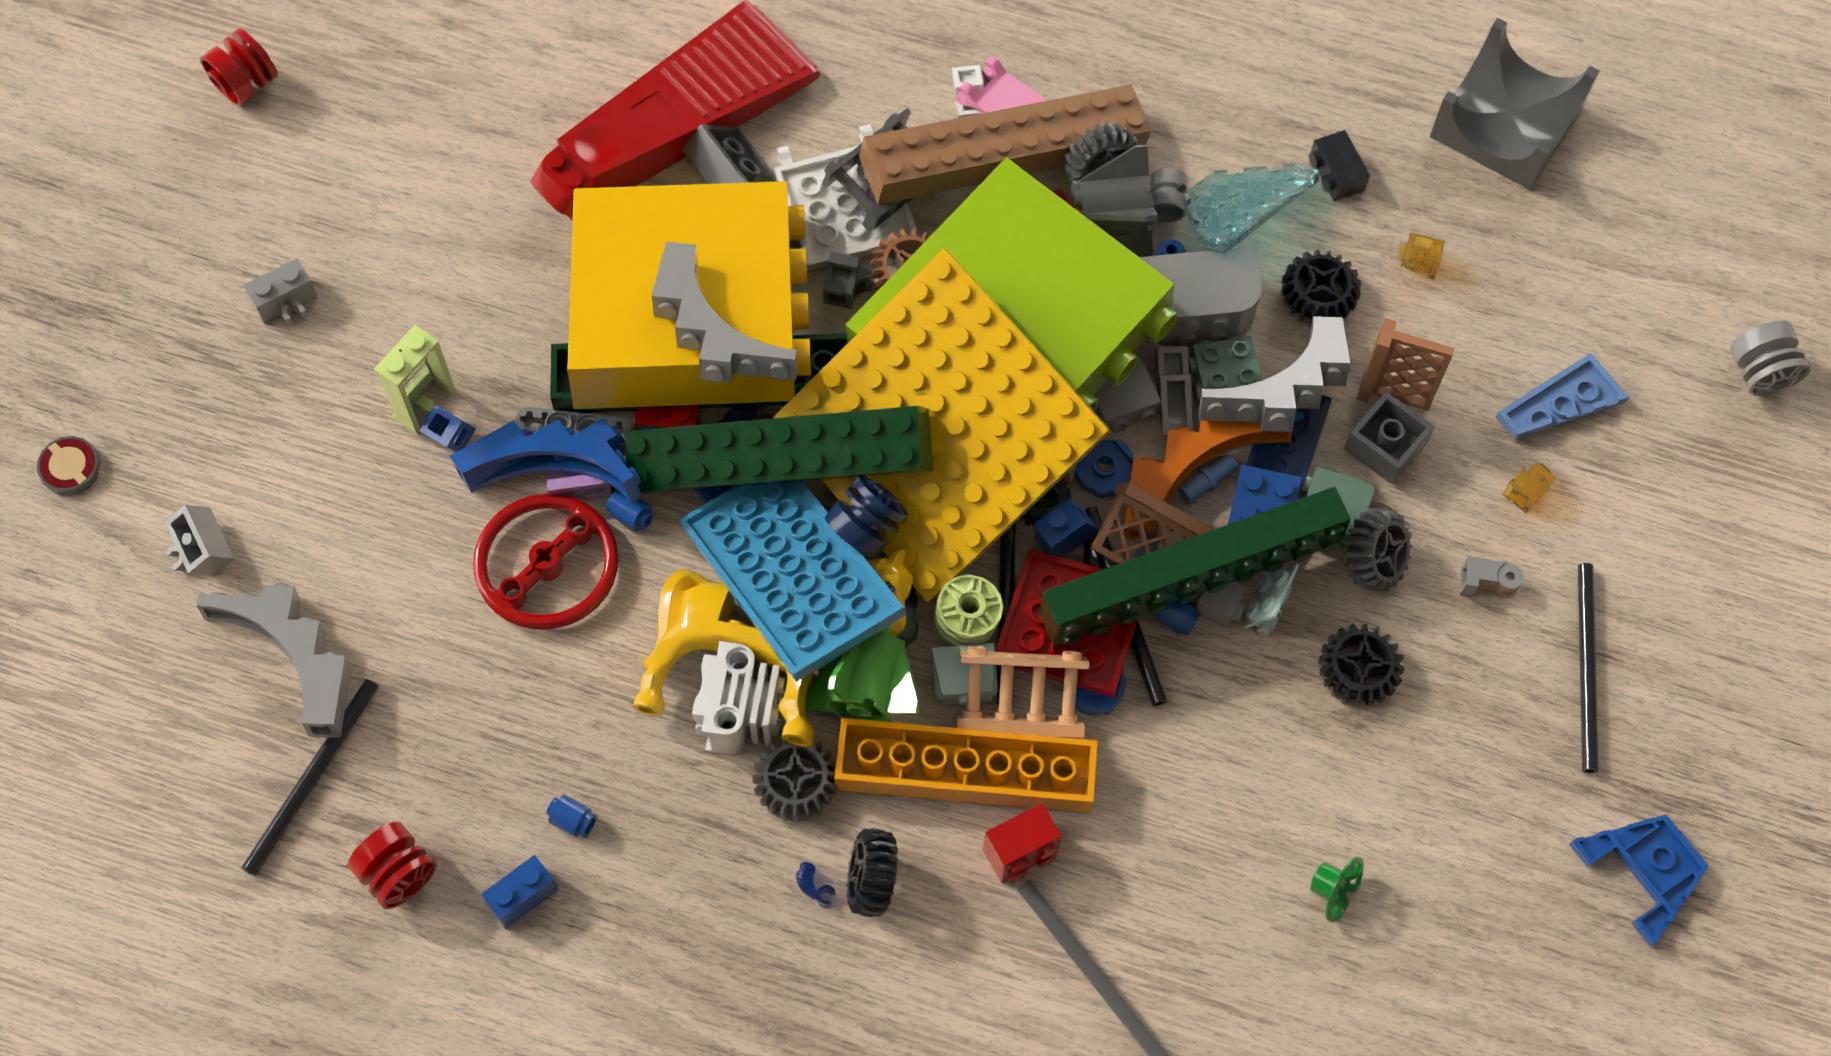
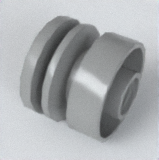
[1730,320,1811,396]

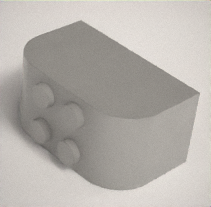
[1139,246,1262,347]

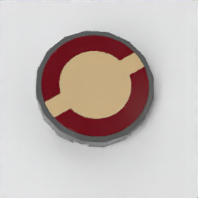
[37,436,100,495]

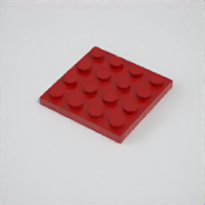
[995,549,1138,698]

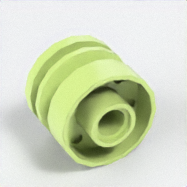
[932,574,1003,647]

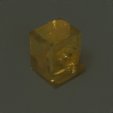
[1397,232,1445,280]
[1502,462,1556,514]

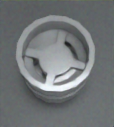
[1149,168,1188,223]

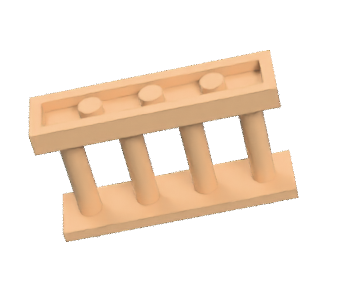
[955,646,1089,738]

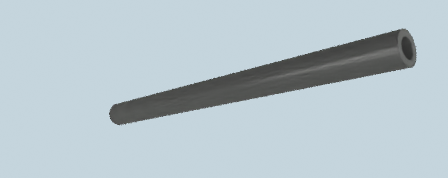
[1018,880,1169,1056]

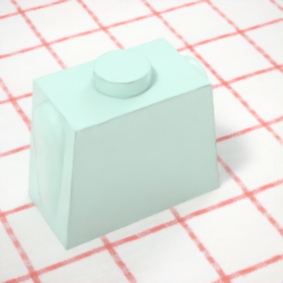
[931,643,998,707]

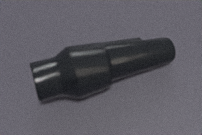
[1083,538,1101,569]

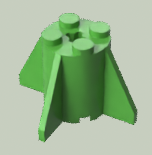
[805,627,920,722]

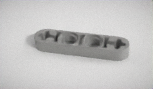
[515,407,632,448]

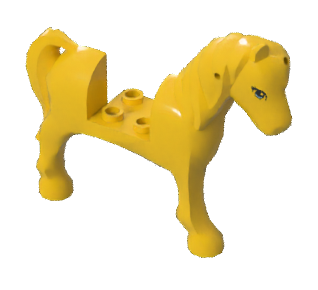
[633,550,913,747]

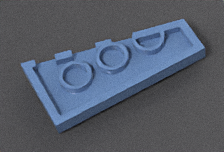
[1496,353,1629,440]

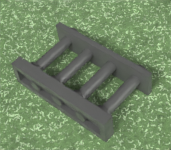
[822,108,915,233]

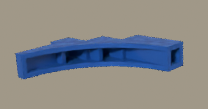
[450,418,642,503]

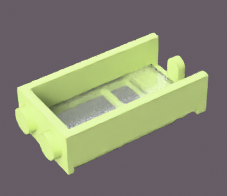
[374,325,456,434]

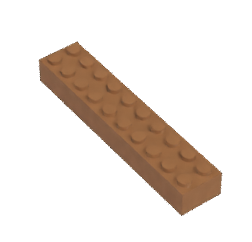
[859,84,1152,204]

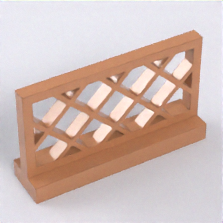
[1356,318,1455,411]
[1091,482,1215,606]

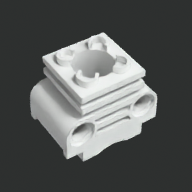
[692,641,786,755]

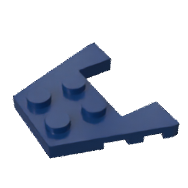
[1569,814,1709,948]

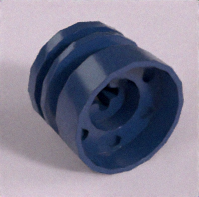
[824,475,910,559]

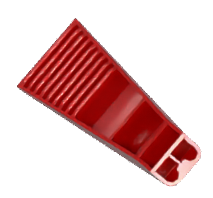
[530,0,820,222]

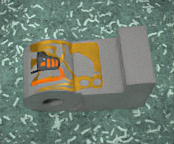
[1460,556,1524,598]

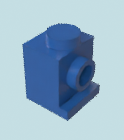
[420,405,476,452]

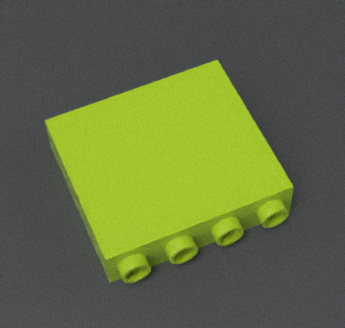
[845,157,1178,412]

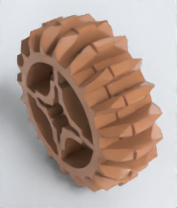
[870,228,928,289]

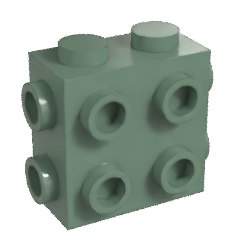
[1188,335,1263,401]
[1302,466,1376,550]

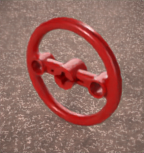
[473,494,619,630]

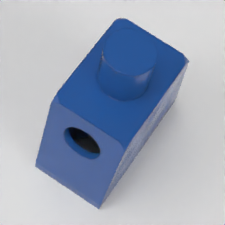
[1034,499,1099,558]

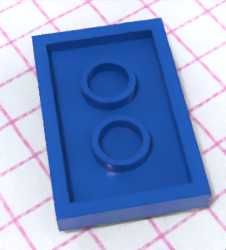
[1228,464,1302,568]

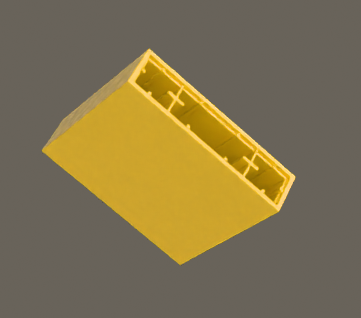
[567,181,811,409]

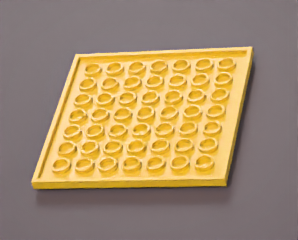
[773,248,1111,603]

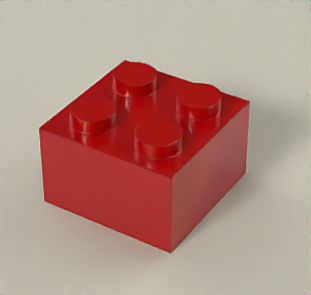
[983,802,1062,884]

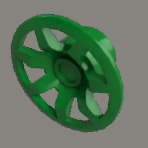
[1310,857,1364,923]

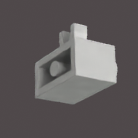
[244,258,318,326]
[164,504,235,576]

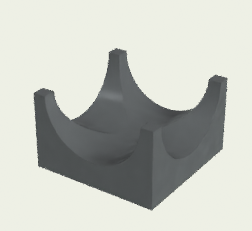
[1429,18,1600,191]

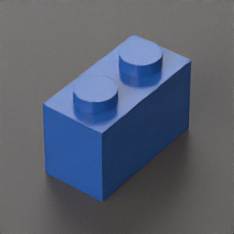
[481,854,559,929]

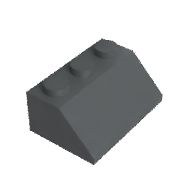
[682,124,777,184]

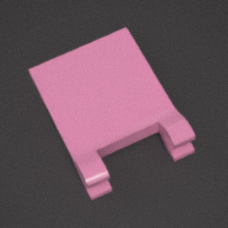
[955,56,1047,113]

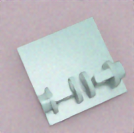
[1243,563,1299,636]

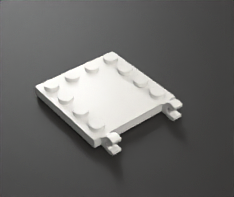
[774,124,919,271]

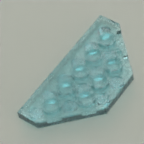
[1183,163,1320,254]

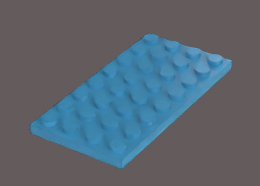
[679,481,907,682]

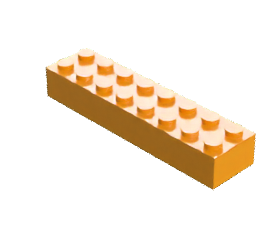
[835,718,1098,814]

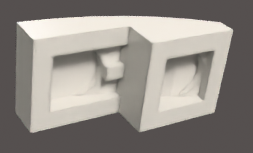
[952,65,984,118]

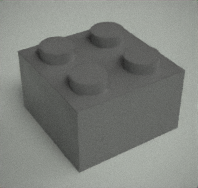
[1344,392,1435,484]

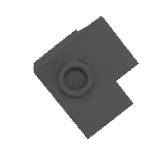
[823,252,874,309]

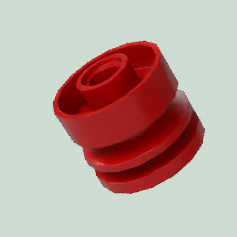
[200,28,278,106]
[347,822,437,910]

